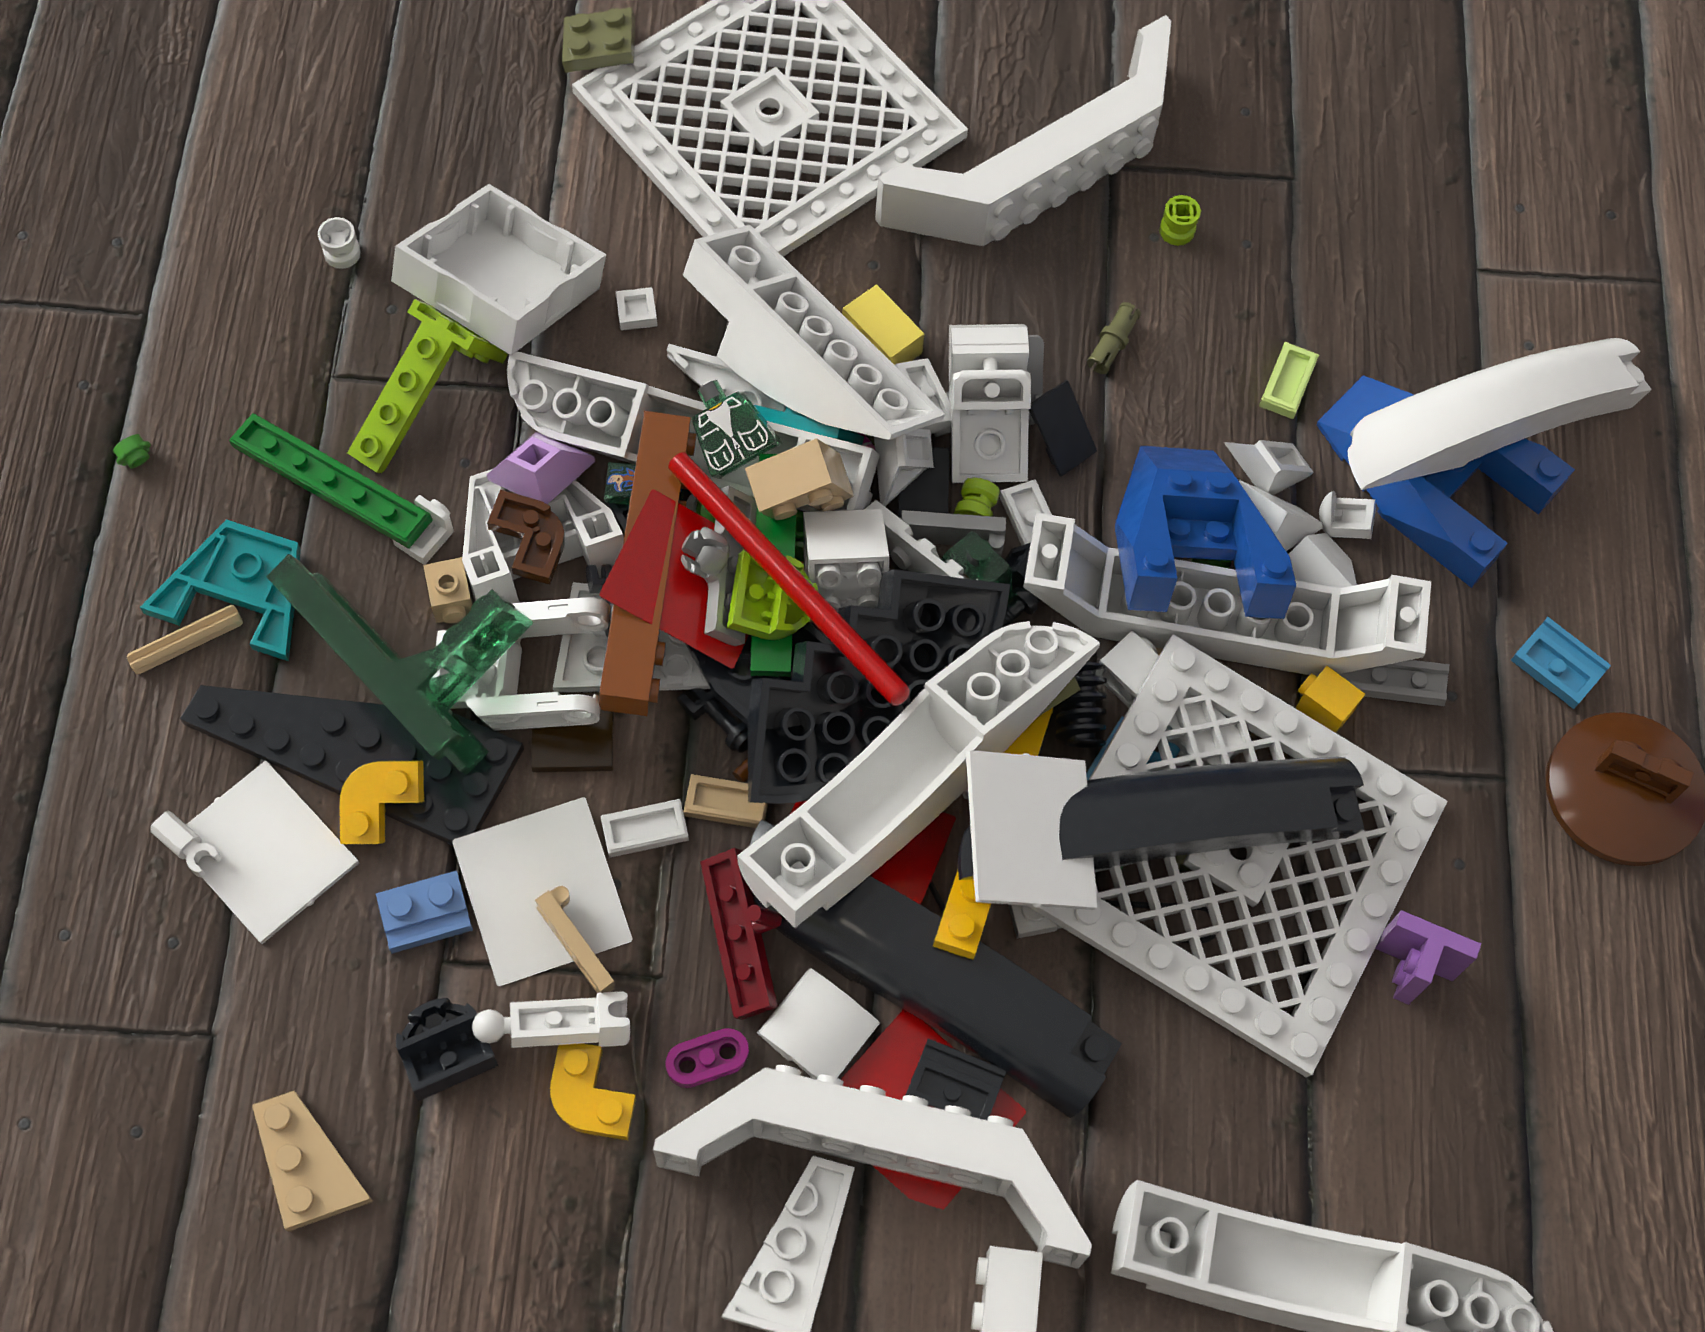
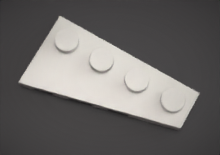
[865,500,978,580]
[722,1156,855,1332]

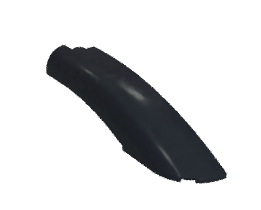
[958,757,1364,880]

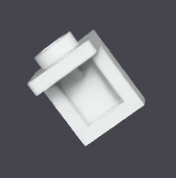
[393,495,454,565]

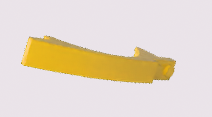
[933,708,1053,960]

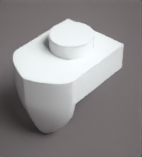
[1319,491,1376,539]

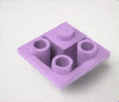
[487,431,595,504]

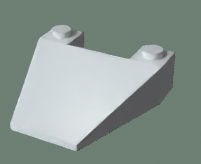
[462,469,624,614]

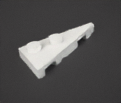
[667,344,786,412]

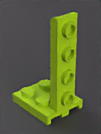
[347,299,508,473]

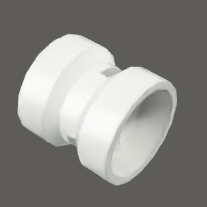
[317,217,361,269]

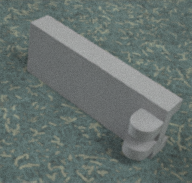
[901,510,1006,558]
[1339,660,1450,706]

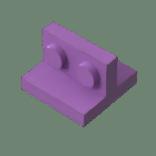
[1375,910,1481,1005]

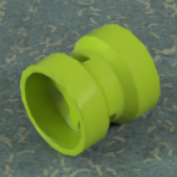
[1159,195,1201,246]
[954,477,1000,517]

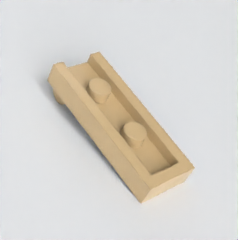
[535,886,615,993]

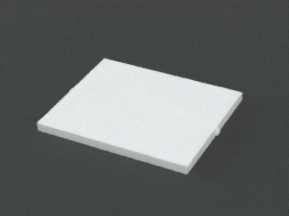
[966,750,1097,910]
[185,760,359,944]

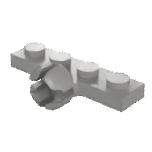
[681,486,757,646]

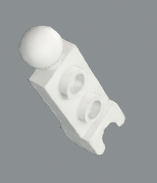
[472,991,630,1048]

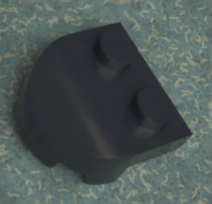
[396,998,499,1101]

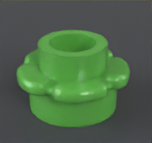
[113,434,151,469]

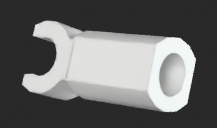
[150,811,222,878]

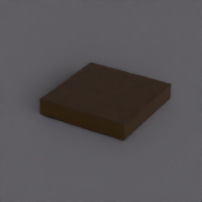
[531,692,614,772]

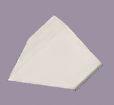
[874,429,934,506]
[1224,440,1314,495]
[1239,480,1323,551]
[1288,533,1357,588]

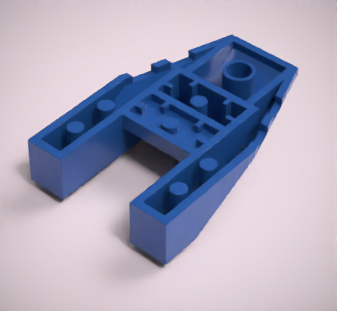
[1316,375,1575,588]
[1115,446,1297,619]

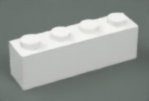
[1096,630,1243,767]
[971,1246,1043,1332]

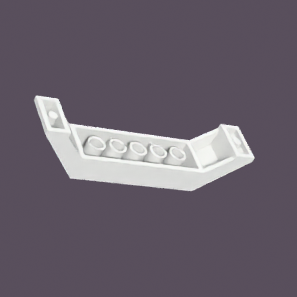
[875,15,1171,246]
[1023,512,1431,677]
[653,1065,1092,1269]

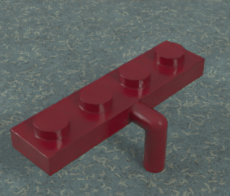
[700,848,782,1020]

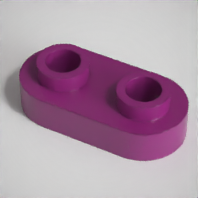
[666,1028,749,1088]

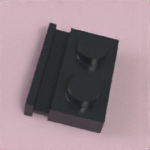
[906,1039,1007,1120]

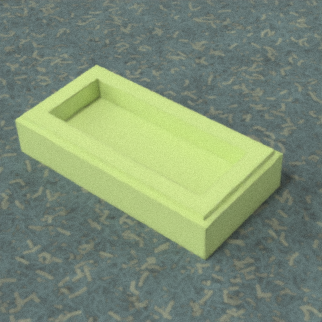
[1259,342,1319,419]

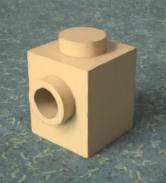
[423,557,475,623]

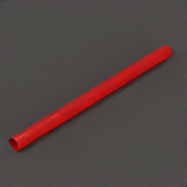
[668,452,910,705]

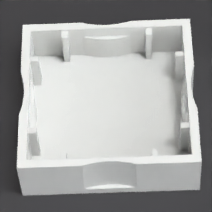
[391,184,606,355]

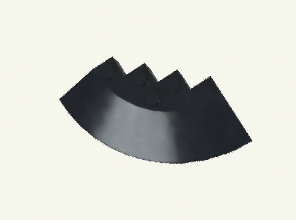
[748,569,1010,804]

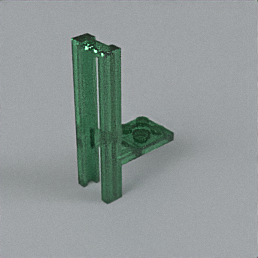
[266,554,534,775]

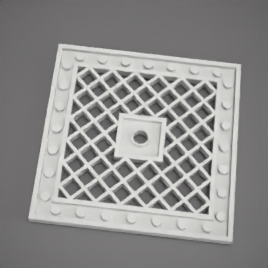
[572,0,968,256]
[1028,634,1448,1077]

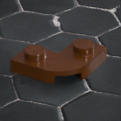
[487,489,565,585]

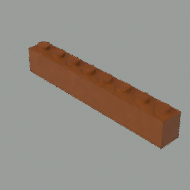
[599,411,697,716]

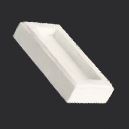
[600,799,689,858]

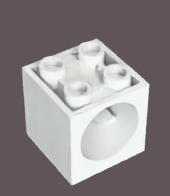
[803,509,889,622]

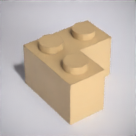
[745,438,854,520]

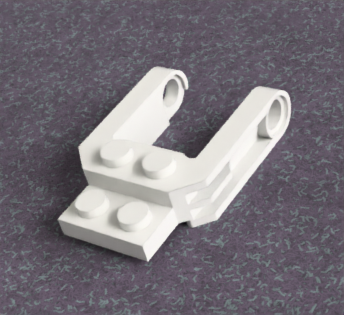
[428,597,611,731]

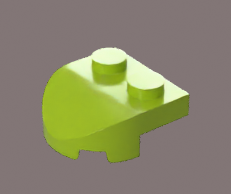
[727,550,818,640]

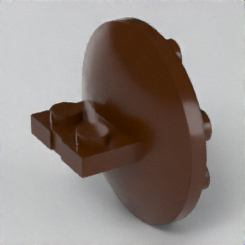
[1546,712,1705,866]

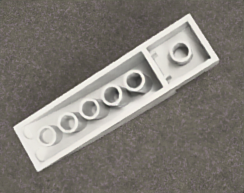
[683,225,945,440]

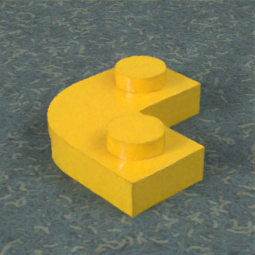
[340,761,424,844]
[550,1043,636,1140]

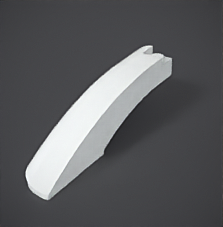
[1347,338,1652,490]
[507,351,880,512]
[737,621,1100,928]
[1111,1180,1554,1332]

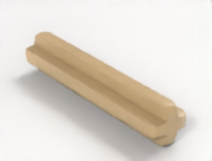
[127,605,243,674]

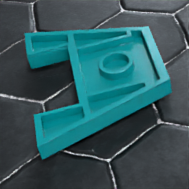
[140,519,301,661]

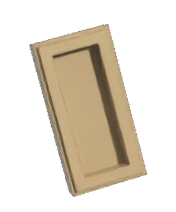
[683,774,768,828]

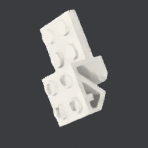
[949,324,1031,483]

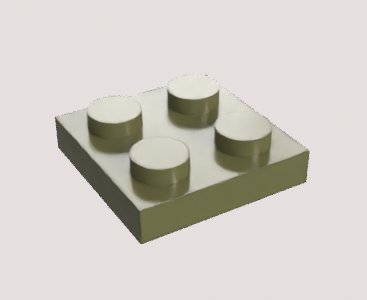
[562,7,635,73]

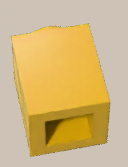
[1296,666,1365,733]

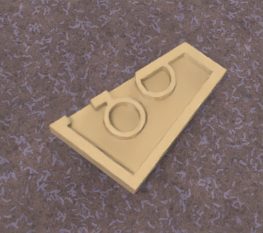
[252,1091,373,1232]

